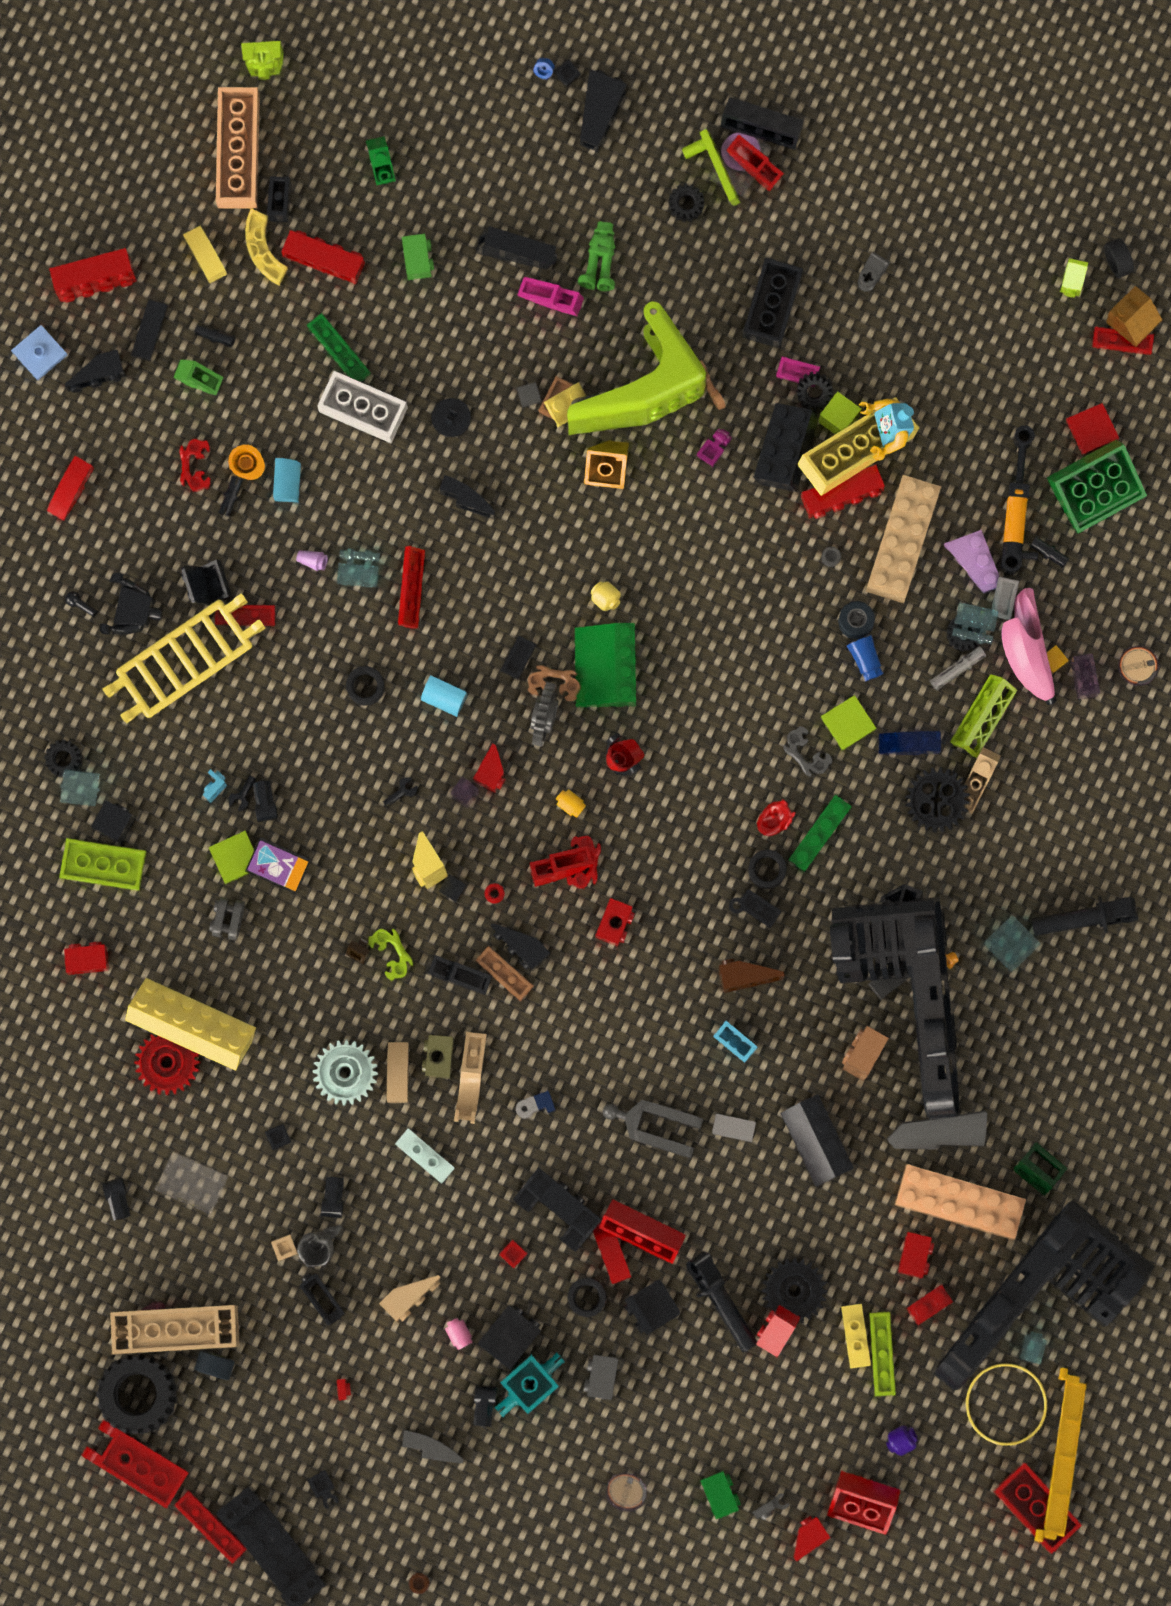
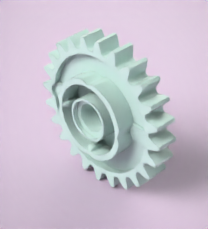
[312,1040,378,1106]

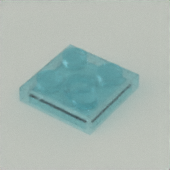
[983,915,1041,973]

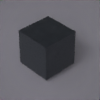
[91,801,136,845]

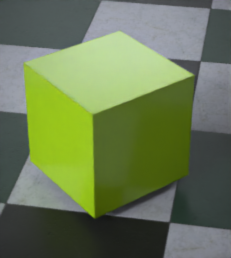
[818,391,862,434]

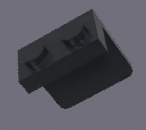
[181,559,232,605]
[624,1280,680,1335]

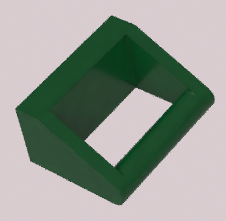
[1013,1142,1068,1196]

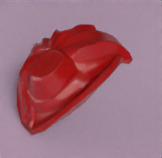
[757,799,796,836]

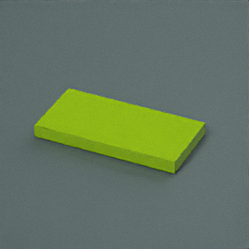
[59,838,147,891]

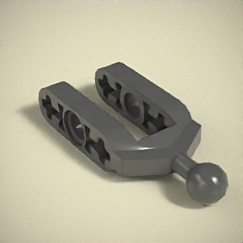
[603,1100,703,1158]

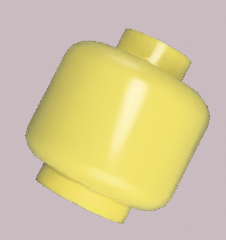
[591,581,621,611]

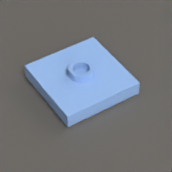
[11,325,67,381]

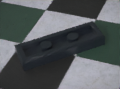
[131,299,168,362]

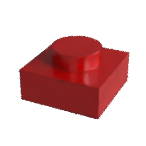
[337,1379,351,1401]

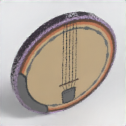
[1118,646,1159,686]
[606,1473,647,1511]

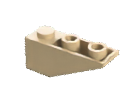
[964,747,1001,814]
[379,1275,441,1322]

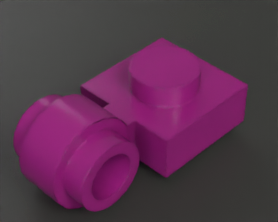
[696,428,732,467]

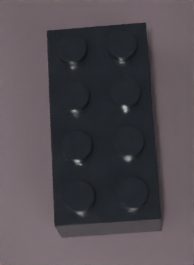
[742,258,803,349]
[753,403,819,492]

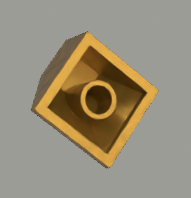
[584,440,629,489]

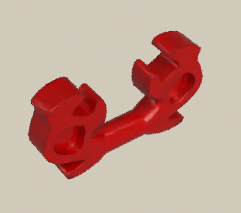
[179,439,211,492]
[567,836,601,889]

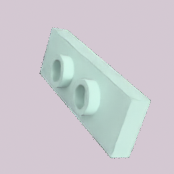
[395,1129,455,1184]

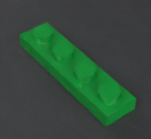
[788,795,852,872]

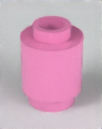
[445,1318,473,1350]

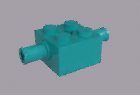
[495,1352,565,1417]

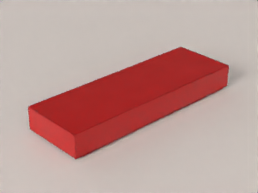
[1092,327,1154,355]
[215,604,276,626]

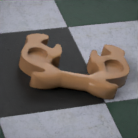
[700,361,726,410]
[528,665,581,701]

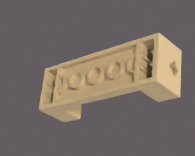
[110,1305,240,1355]

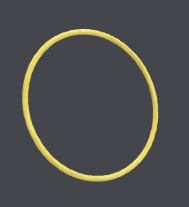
[966,1363,1047,1446]

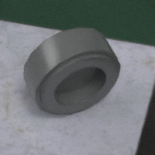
[821,546,841,567]

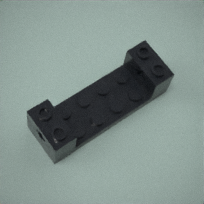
[216,1486,328,1606]

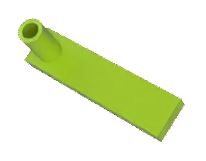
[682,129,741,206]

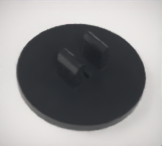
[431,398,471,437]

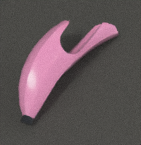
[1002,588,1057,706]

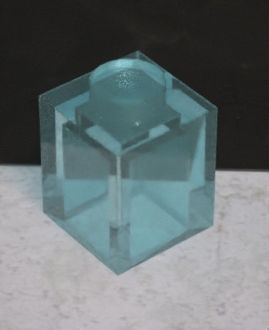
[1019,1332,1047,1365]

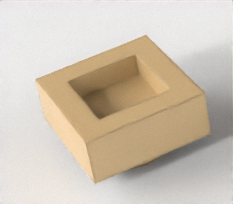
[271,1235,298,1261]

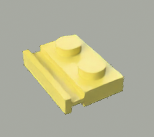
[544,382,586,427]

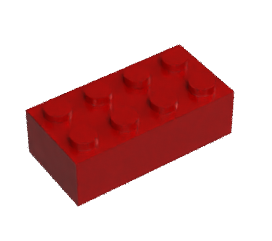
[49,248,136,303]
[992,1462,1082,1554]

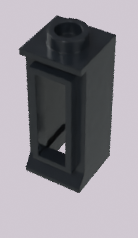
[299,1273,346,1326]

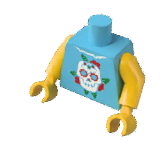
[859,398,914,460]

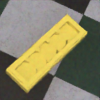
[841,1304,871,1368]

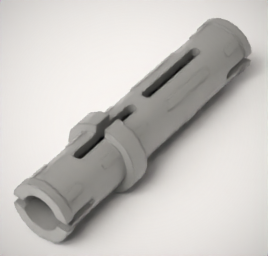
[930,646,986,691]

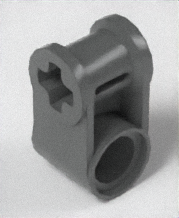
[857,252,890,292]

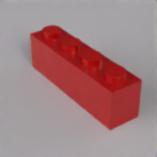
[281,230,365,284]
[801,465,885,519]
[599,1199,686,1264]

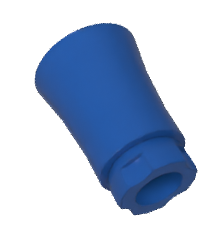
[847,635,883,681]

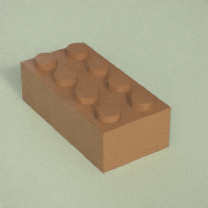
[842,1026,889,1081]

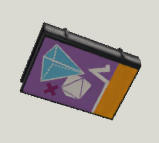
[245,837,310,893]

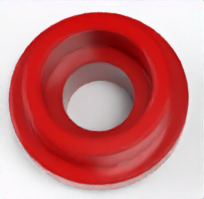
[484,883,505,904]

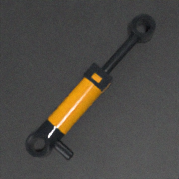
[1000,425,1039,575]

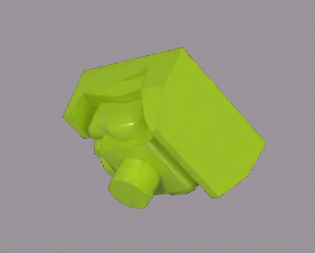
[241,41,284,80]

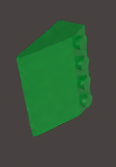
[1047,440,1147,534]
[575,623,636,707]

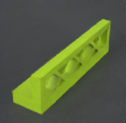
[950,674,1017,758]

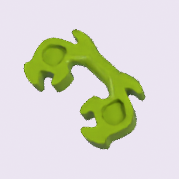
[368,929,413,981]

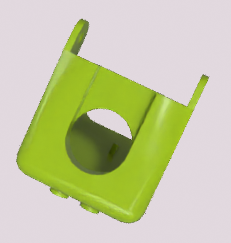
[567,302,706,435]

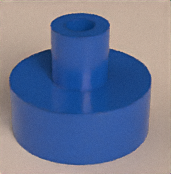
[534,58,554,79]

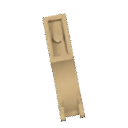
[454,1032,487,1124]

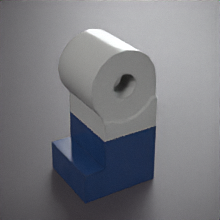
[516,1091,556,1119]

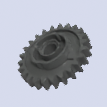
[530,682,558,747]

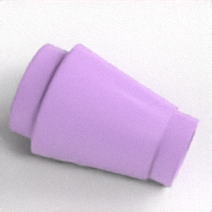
[296,550,328,571]

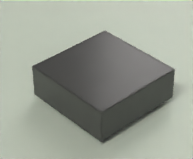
[517,382,541,408]

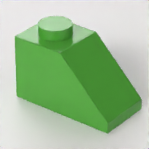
[173,360,223,395]

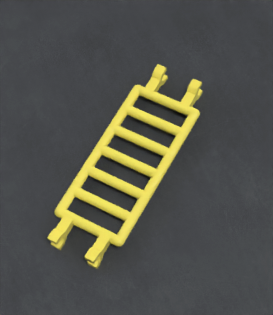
[102,593,266,724]

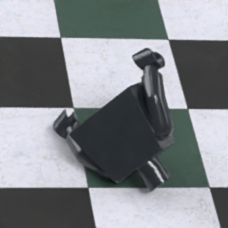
[100,572,163,635]

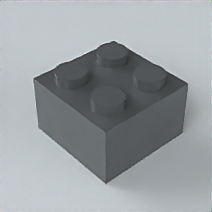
[584,1355,618,1400]

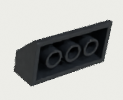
[780,1094,854,1187]

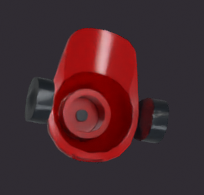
[605,733,644,776]

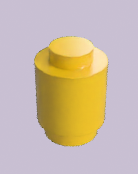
[556,789,586,818]

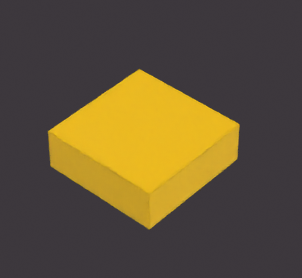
[1047,645,1069,674]

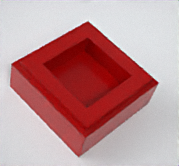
[499,1240,528,1269]

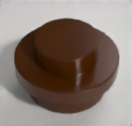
[409,1573,430,1594]

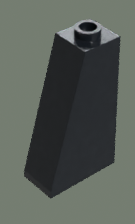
[475,226,557,270]

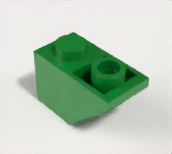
[366,136,396,185]

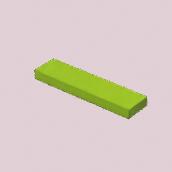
[869,1312,896,1396]

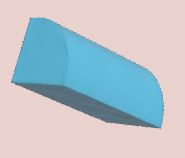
[273,458,301,502]
[421,675,467,717]
[713,1021,758,1063]

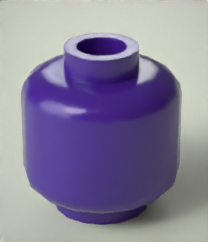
[886,1425,919,1456]

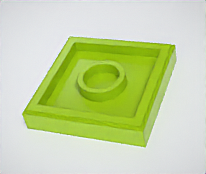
[821,695,877,751]
[208,831,254,884]

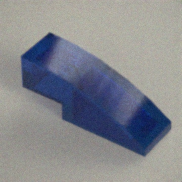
[879,731,941,755]

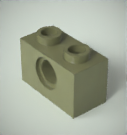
[422,1035,454,1079]

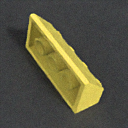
[412,831,448,890]

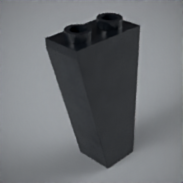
[580,69,627,152]

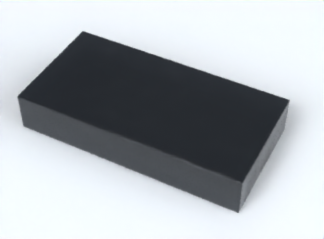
[500,635,537,680]

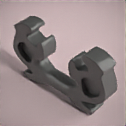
[783,726,832,777]

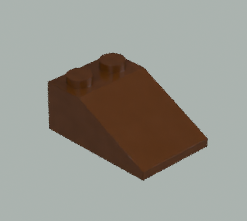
[718,959,784,993]

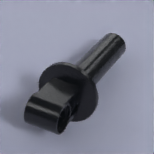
[1031,895,1138,936]
[686,1251,757,1352]

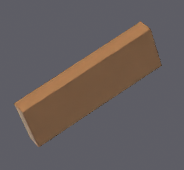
[475,946,534,1002]

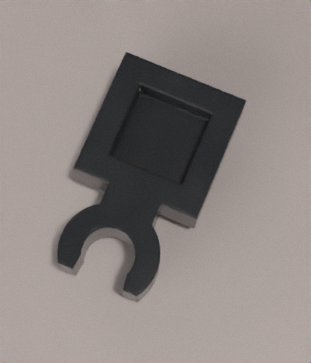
[307,1470,339,1509]

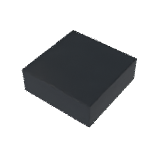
[554,59,581,88]
[439,874,467,902]
[265,1124,292,1151]

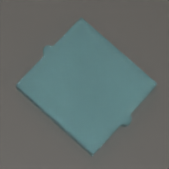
[60,769,99,806]

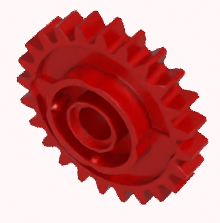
[134,1034,201,1096]

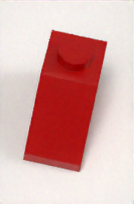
[473,743,506,793]
[793,1516,831,1561]

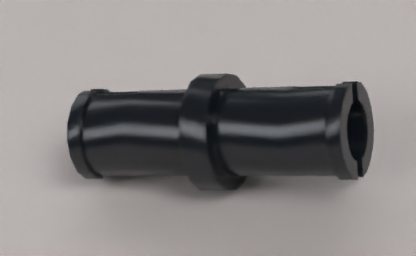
[194,323,236,348]
[218,476,244,517]
[1029,536,1070,569]

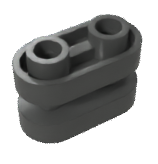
[209,897,245,941]

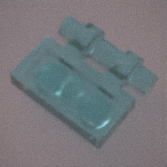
[337,549,380,588]
[952,602,999,644]

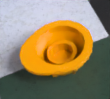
[228,444,265,480]

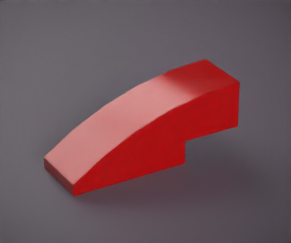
[726,135,784,192]
[47,456,94,521]
[530,846,594,887]
[593,1223,632,1285]

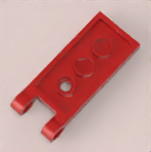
[81,1419,189,1509]

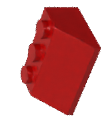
[827,1471,901,1535]

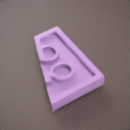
[944,530,1000,594]

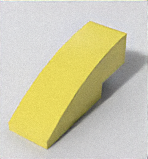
[183,226,227,283]

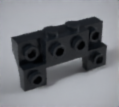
[512,1167,602,1253]

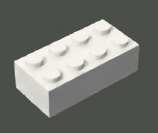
[317,371,408,443]

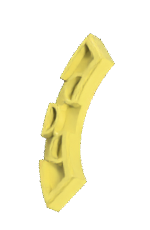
[245,208,288,286]

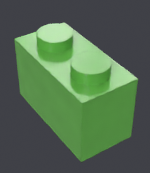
[402,234,434,280]

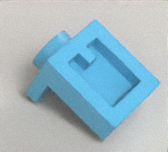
[203,769,227,803]

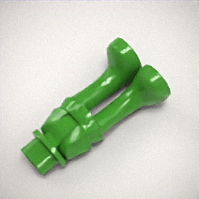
[577,222,615,291]

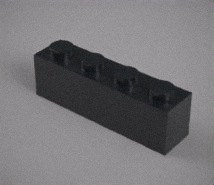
[720,97,804,150]

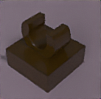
[346,937,369,964]

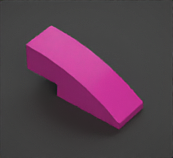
[517,277,584,316]

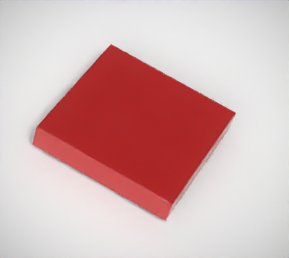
[1066,403,1119,456]

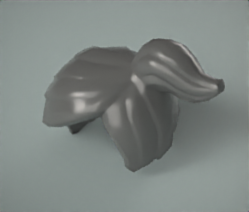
[297,1225,342,1267]

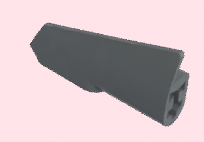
[887,1111,987,1150]

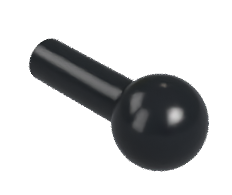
[65,591,98,617]

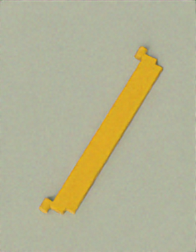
[1035,1368,1087,1542]

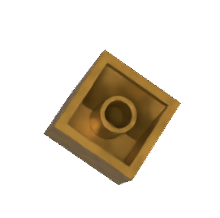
[1106,286,1162,347]

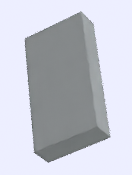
[990,577,1019,620]
[712,1114,756,1142]

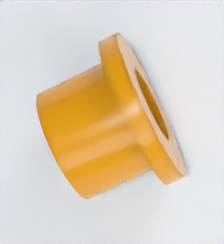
[946,952,959,969]

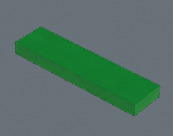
[306,313,371,382]

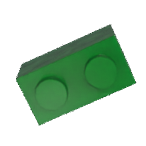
[700,1471,741,1520]

